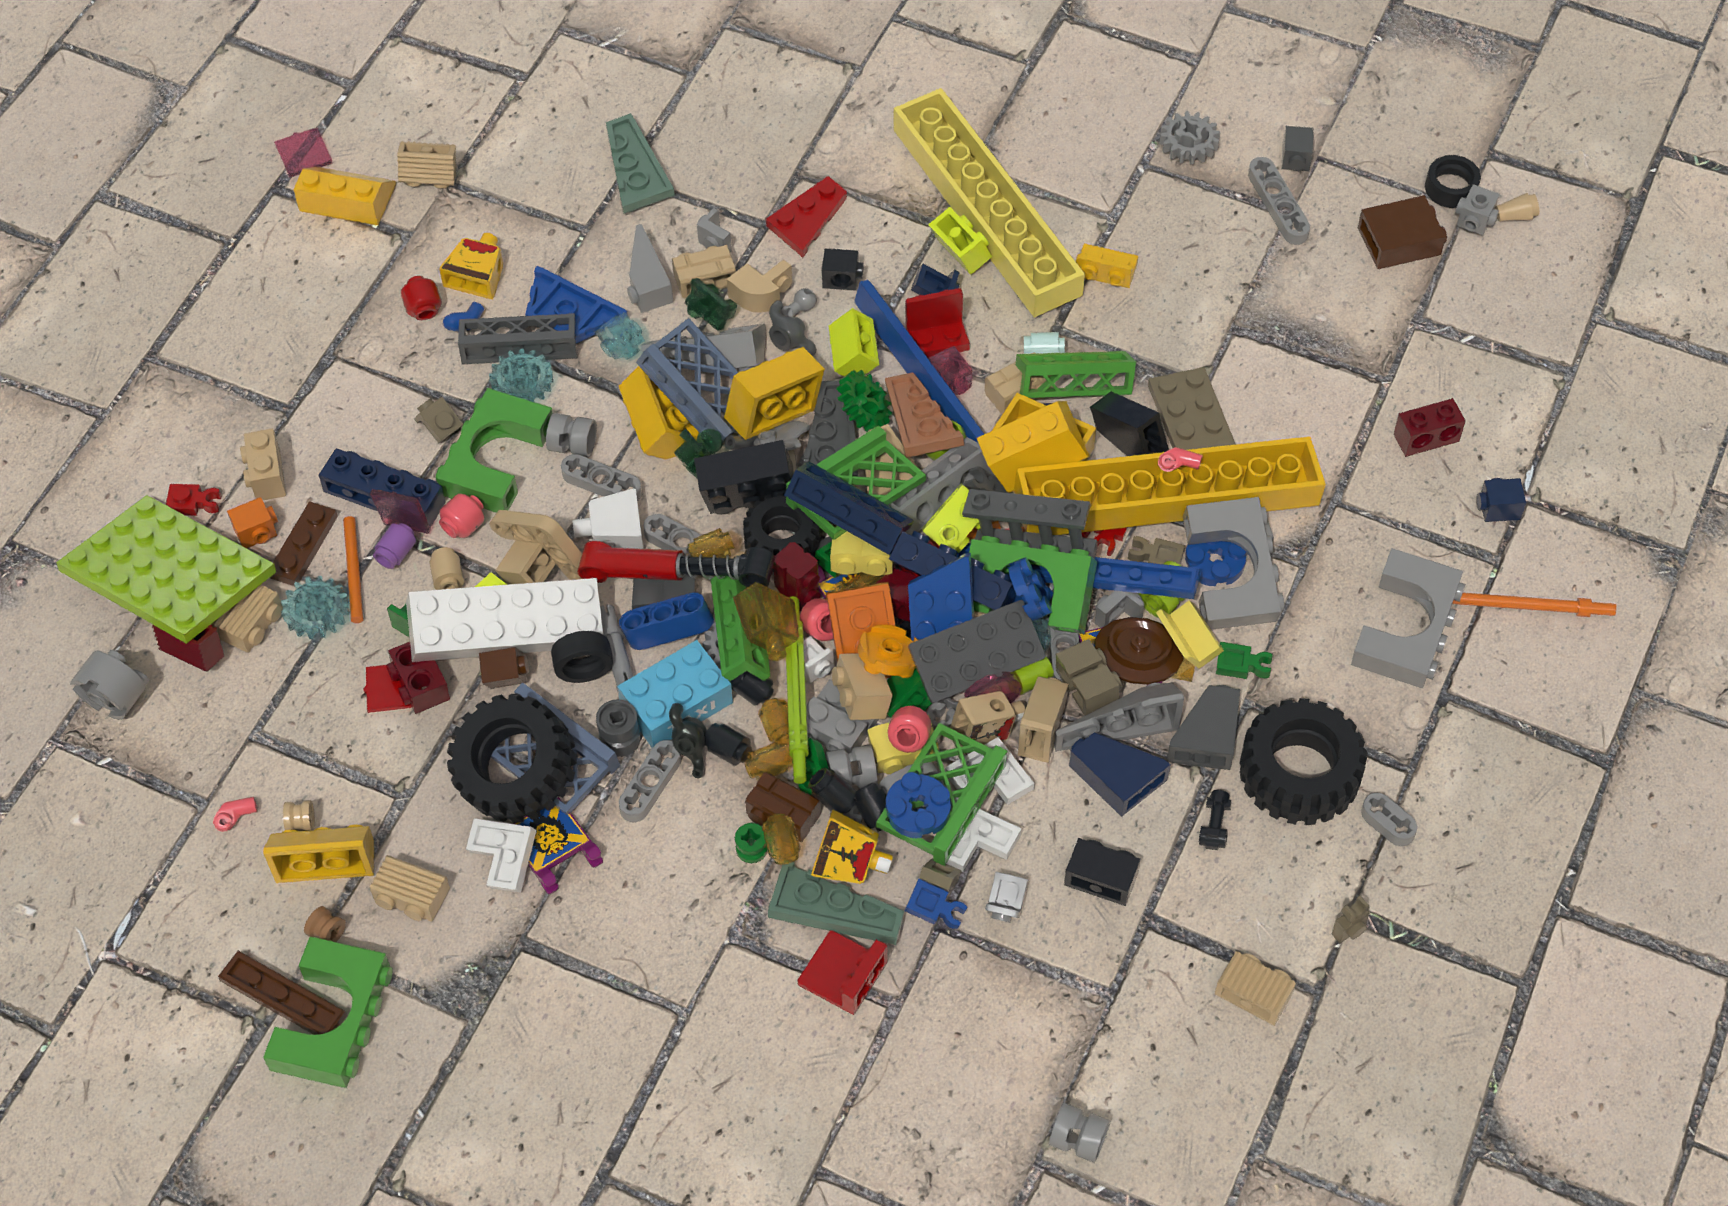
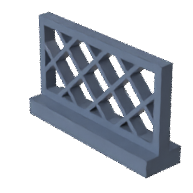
[636,318,738,449]
[491,682,620,815]

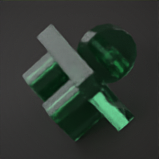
[685,278,737,331]
[674,429,723,479]

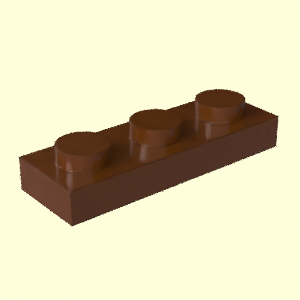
[270,501,338,587]

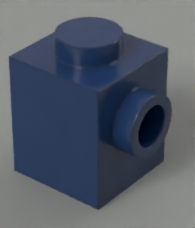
[1476,478,1526,522]

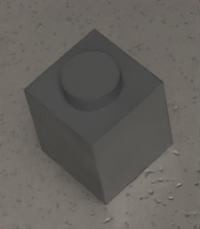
[1282,126,1314,171]

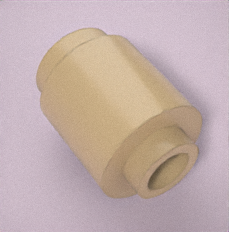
[429,547,464,590]

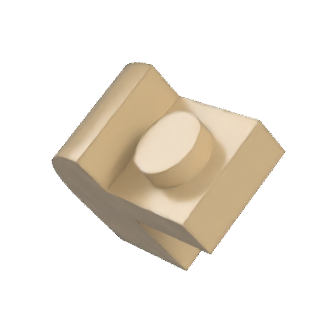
[727,259,792,313]

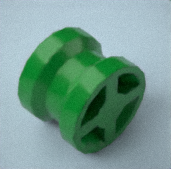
[734,823,768,864]

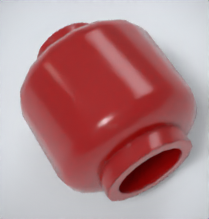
[401,276,442,320]

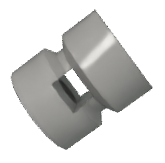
[546,413,597,457]
[826,744,877,788]
[1049,1103,1110,1163]

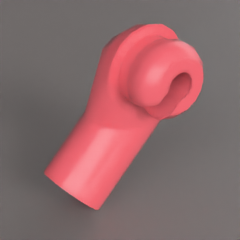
[1158,447,1203,472]
[213,797,257,832]

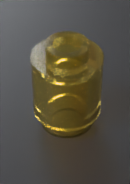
[687,528,735,558]
[758,698,789,747]
[744,742,793,781]
[762,813,801,865]

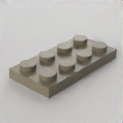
[1148,367,1236,450]

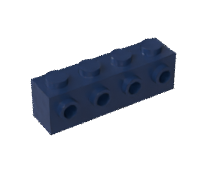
[319,448,446,530]
[889,531,1016,611]

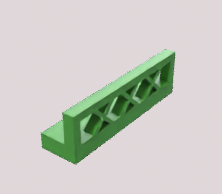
[1015,351,1136,398]
[711,576,771,681]

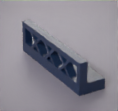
[784,461,914,555]

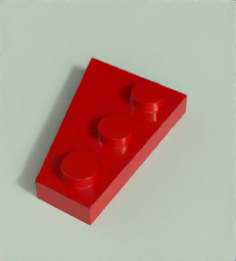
[766,176,847,258]

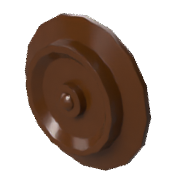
[1094,617,1183,685]

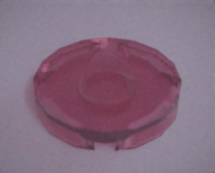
[964,672,1022,704]

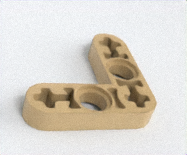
[489,510,582,580]

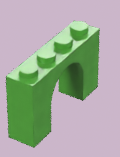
[436,388,553,513]
[969,536,1097,634]
[263,937,393,1088]

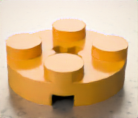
[858,625,918,678]

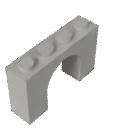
[1183,497,1284,630]
[1351,548,1466,689]

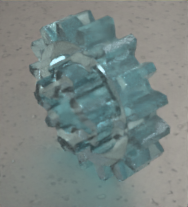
[489,349,554,402]
[281,576,350,640]

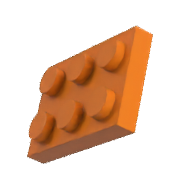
[826,582,895,678]

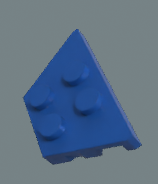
[525,265,628,344]
[908,553,974,641]

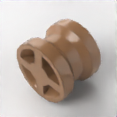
[304,906,346,942]

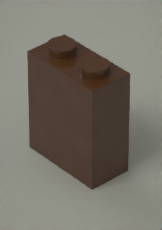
[1357,195,1447,269]

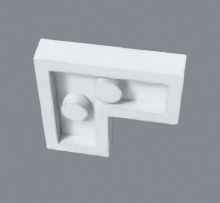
[945,737,1034,805]
[946,809,1022,872]
[466,819,537,893]

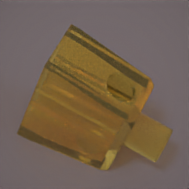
[733,582,799,661]

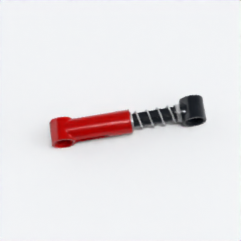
[577,541,775,590]

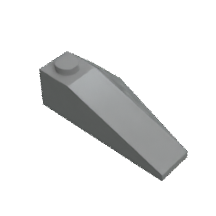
[640,323,766,372]
[1054,682,1184,752]

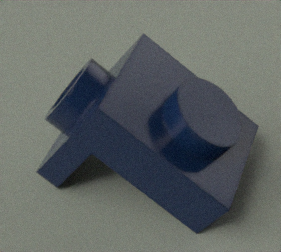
[911,263,960,295]

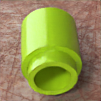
[1005,657,1054,695]

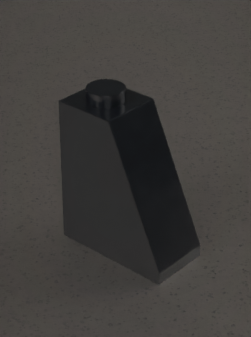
[1090,391,1169,456]

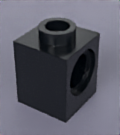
[822,248,864,291]

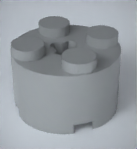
[70,650,149,720]

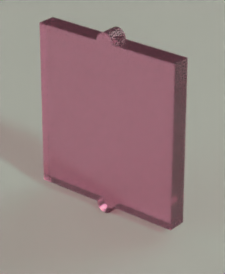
[274,127,333,178]
[370,489,431,534]

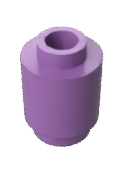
[373,523,416,569]

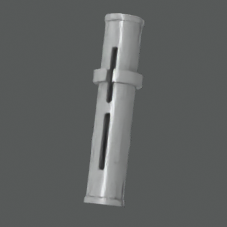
[600,605,633,691]

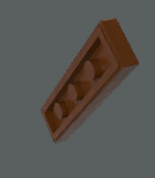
[218,950,347,1035]

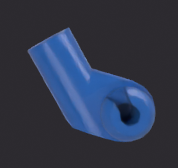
[443,302,484,331]

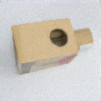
[950,691,1025,756]

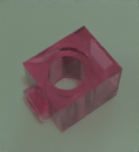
[929,346,972,395]

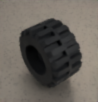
[743,493,820,574]

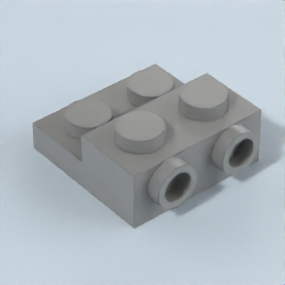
[807,679,879,753]

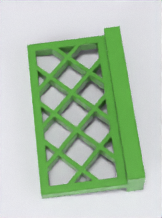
[786,426,926,540]
[876,723,1007,866]

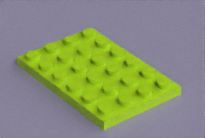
[56,495,276,644]

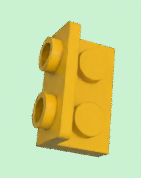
[1076,243,1139,288]

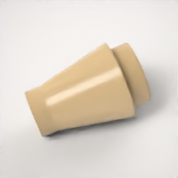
[1496,193,1540,222]

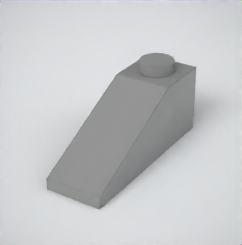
[627,224,673,313]

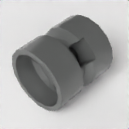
[596,699,640,757]

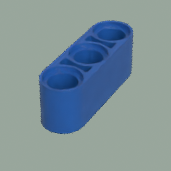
[619,592,714,650]

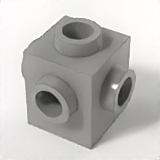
[1455,184,1500,235]

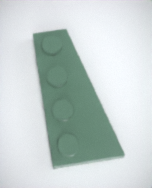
[606,113,675,214]
[768,858,904,945]

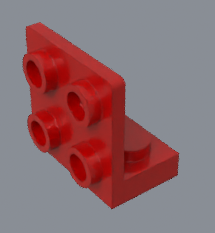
[905,288,970,359]
[797,930,888,1015]

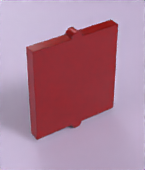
[363,663,422,713]

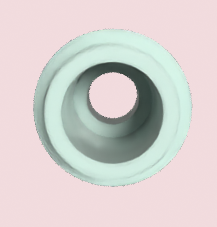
[1024,332,1065,354]

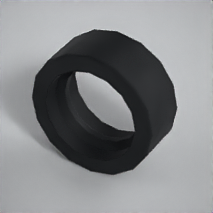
[1425,155,1481,208]
[551,631,613,683]

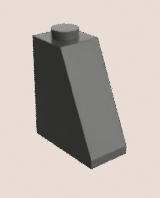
[1167,685,1240,770]

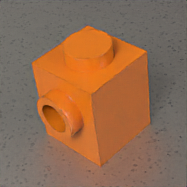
[227,497,278,548]

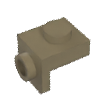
[414,397,463,443]

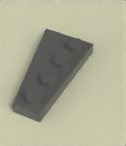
[803,380,858,477]

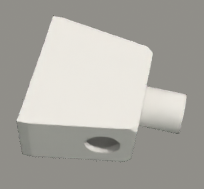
[572,489,643,549]

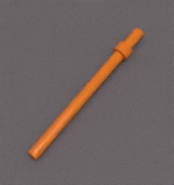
[1452,593,1616,617]

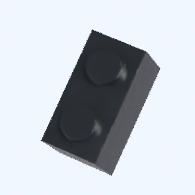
[1064,838,1141,906]

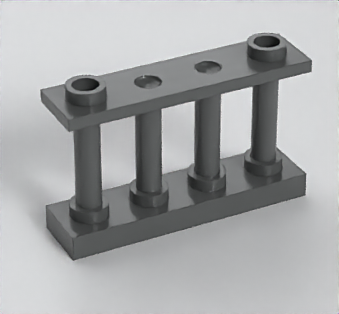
[962,489,1098,559]

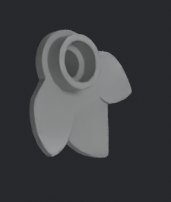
[753,421,810,451]

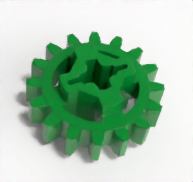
[837,370,892,432]

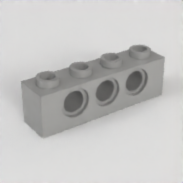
[888,437,993,535]

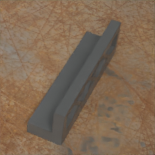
[458,313,577,364]

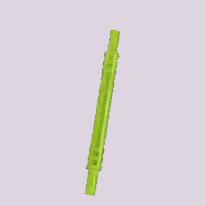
[785,596,809,784]

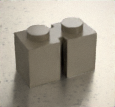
[1056,639,1122,716]

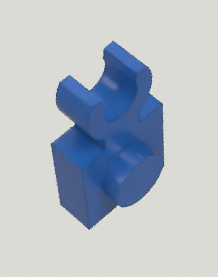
[905,879,967,929]

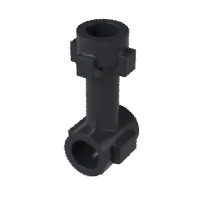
[1199,790,1232,850]

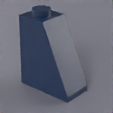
[1069,732,1171,817]

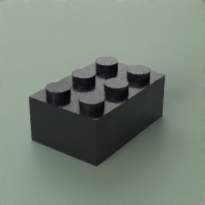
[694,440,794,515]

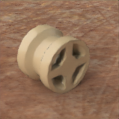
[283,800,315,831]

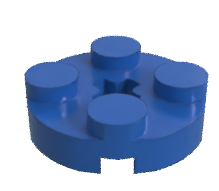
[1185,541,1246,586]
[1008,557,1052,621]
[885,772,951,838]

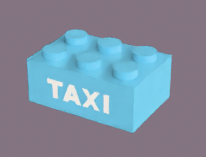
[617,640,733,748]

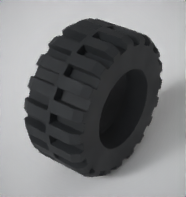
[447,694,577,823]
[1239,698,1367,825]

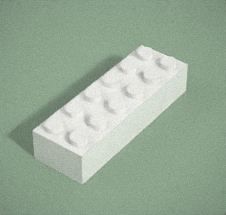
[406,578,603,662]

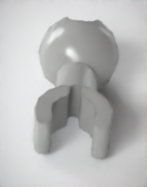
[780,288,816,318]

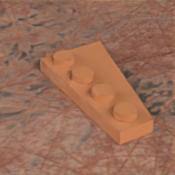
[885,372,964,458]

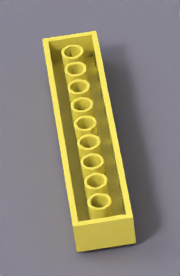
[893,88,1085,318]

